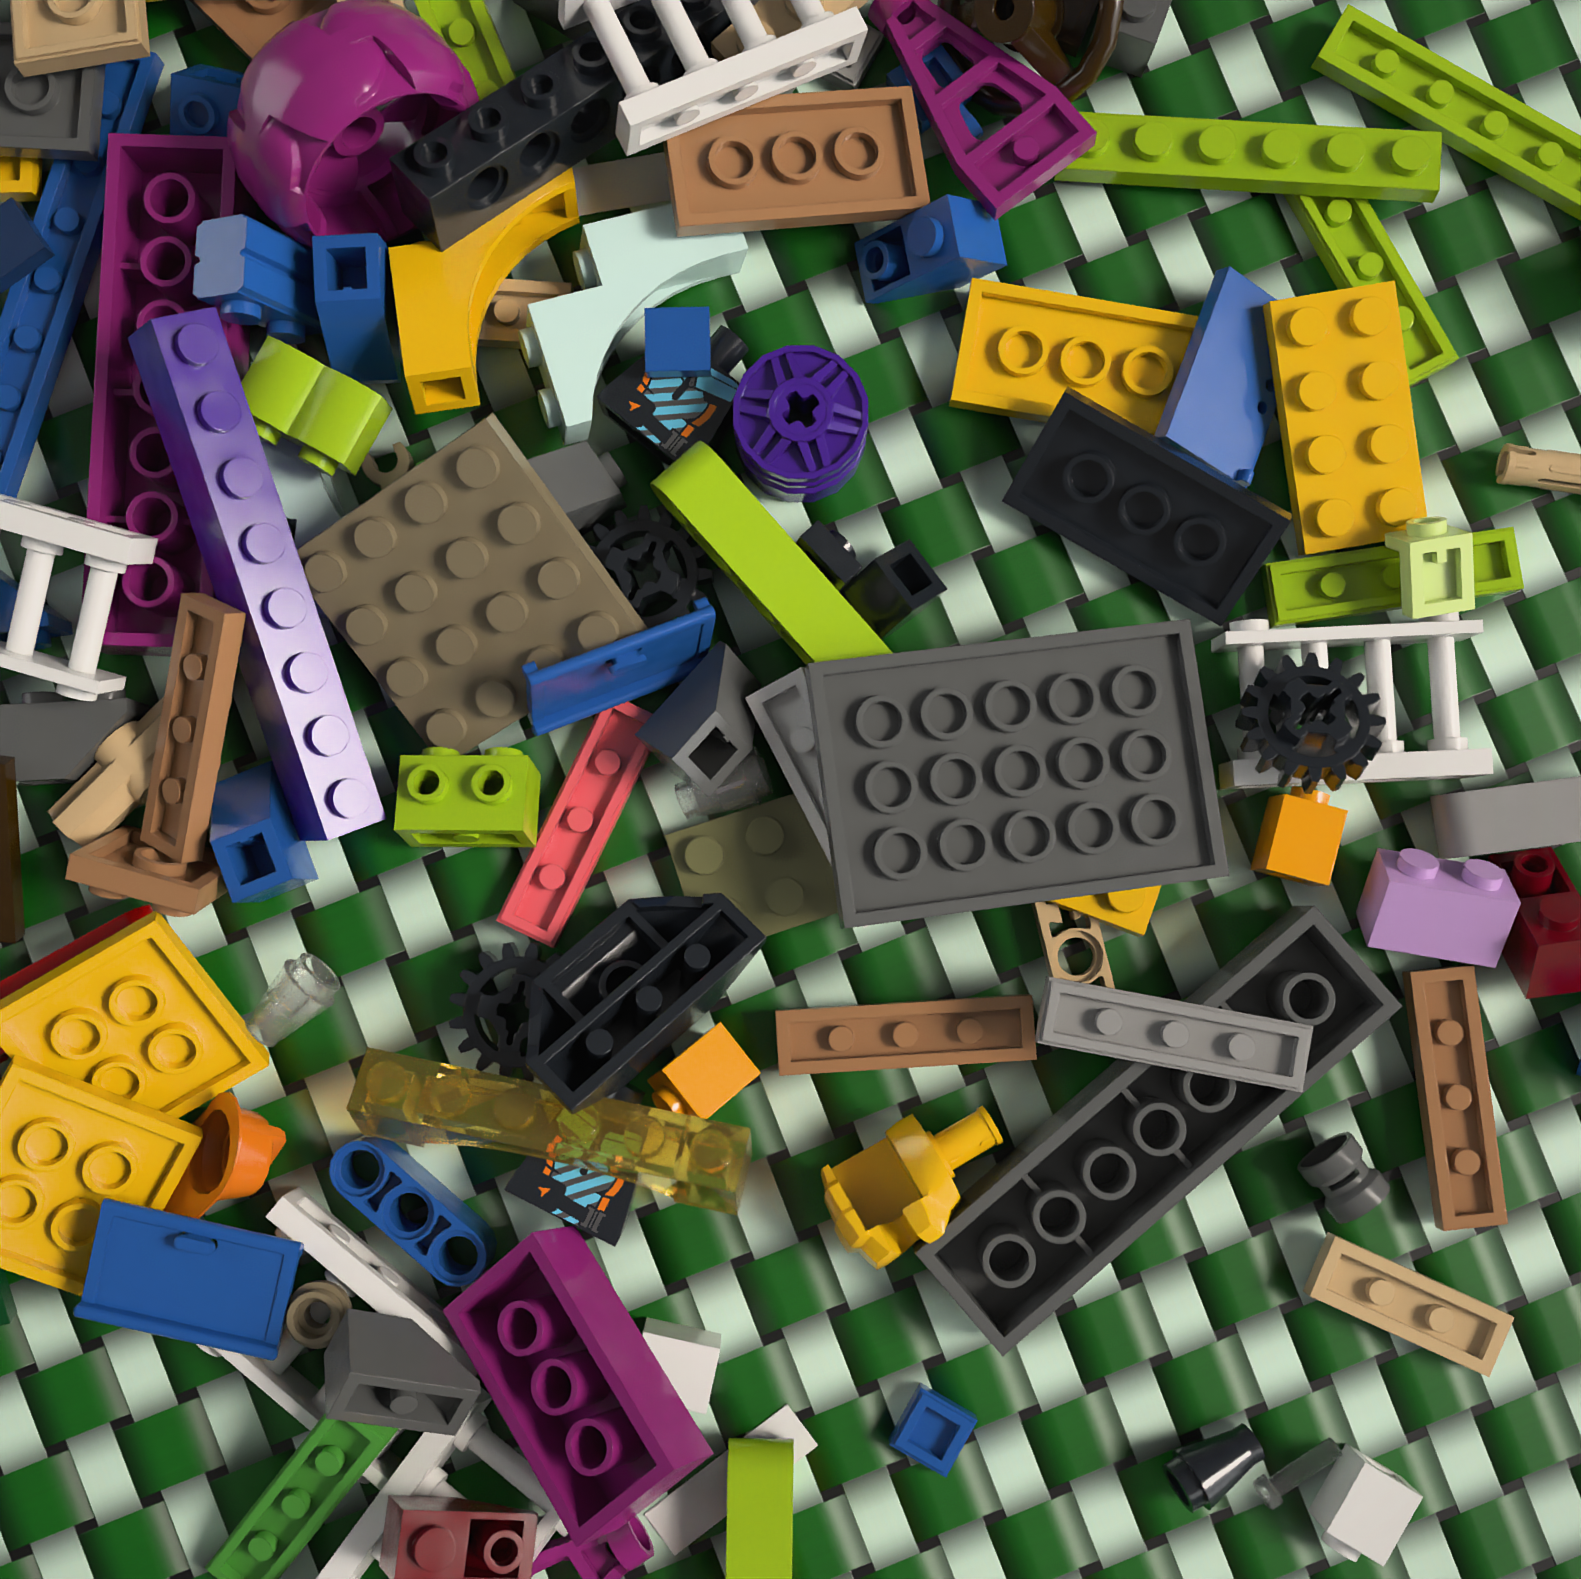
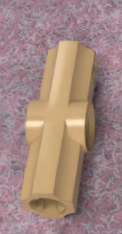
[47,697,229,847]

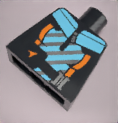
[596,325,749,467]
[504,1083,653,1247]

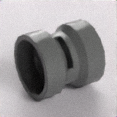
[1297,1132,1390,1224]

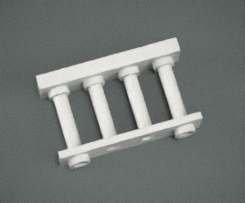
[558,0,868,156]
[0,494,158,701]
[1211,612,1494,790]
[196,1186,478,1491]
[316,1387,568,1579]

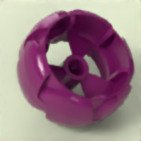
[227,0,480,249]

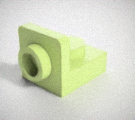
[1385,516,1475,619]

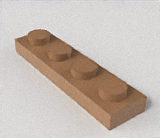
[140,593,246,864]
[1402,964,1508,1231]
[775,994,1037,1076]

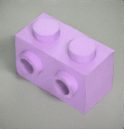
[1356,848,1521,968]

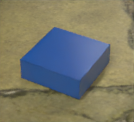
[644,306,711,378]
[888,1382,978,1478]

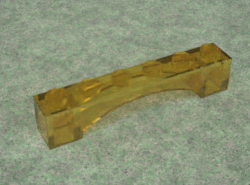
[346,1047,752,1216]

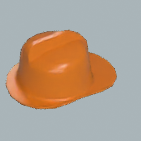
[163,1092,286,1219]

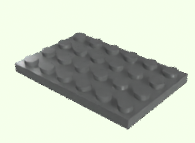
[805,619,1229,929]

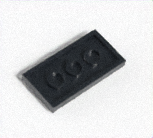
[1002,387,1292,627]

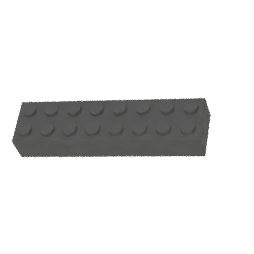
[912,906,1402,1357]

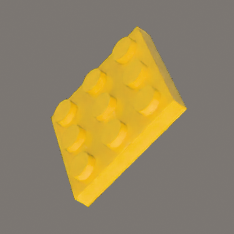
[0,911,269,1118]
[0,1054,203,1296]

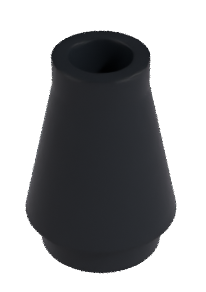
[1162,1423,1265,1513]

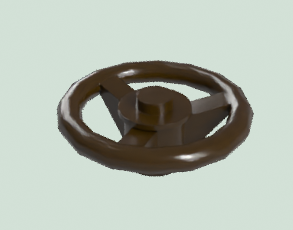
[937,0,1124,118]

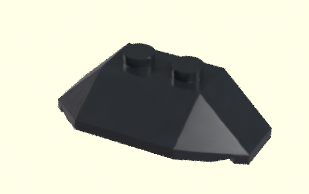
[526,893,767,1115]

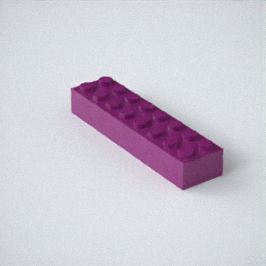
[82,133,257,657]

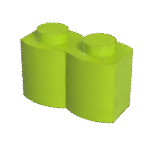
[241,336,393,477]

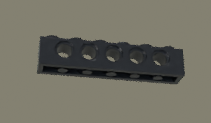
[389,0,732,252]

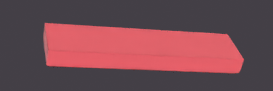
[496,702,653,948]

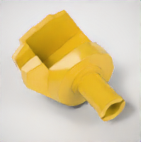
[821,1106,1003,1270]

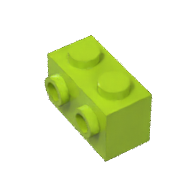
[394,747,541,848]

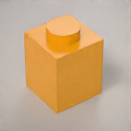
[1250,786,1348,886]
[647,1022,761,1131]

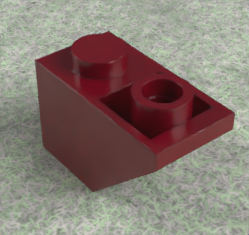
[1488,847,1581,999]
[379,1495,538,1579]

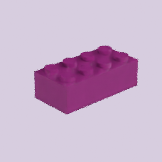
[442,1226,714,1548]

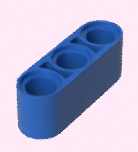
[329,1132,497,1287]

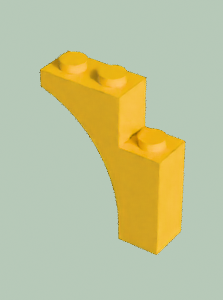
[388,167,580,415]

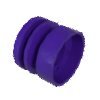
[733,345,868,502]

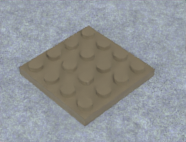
[297,413,648,755]

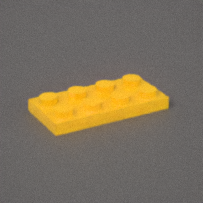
[949,278,1199,435]
[1263,280,1427,556]

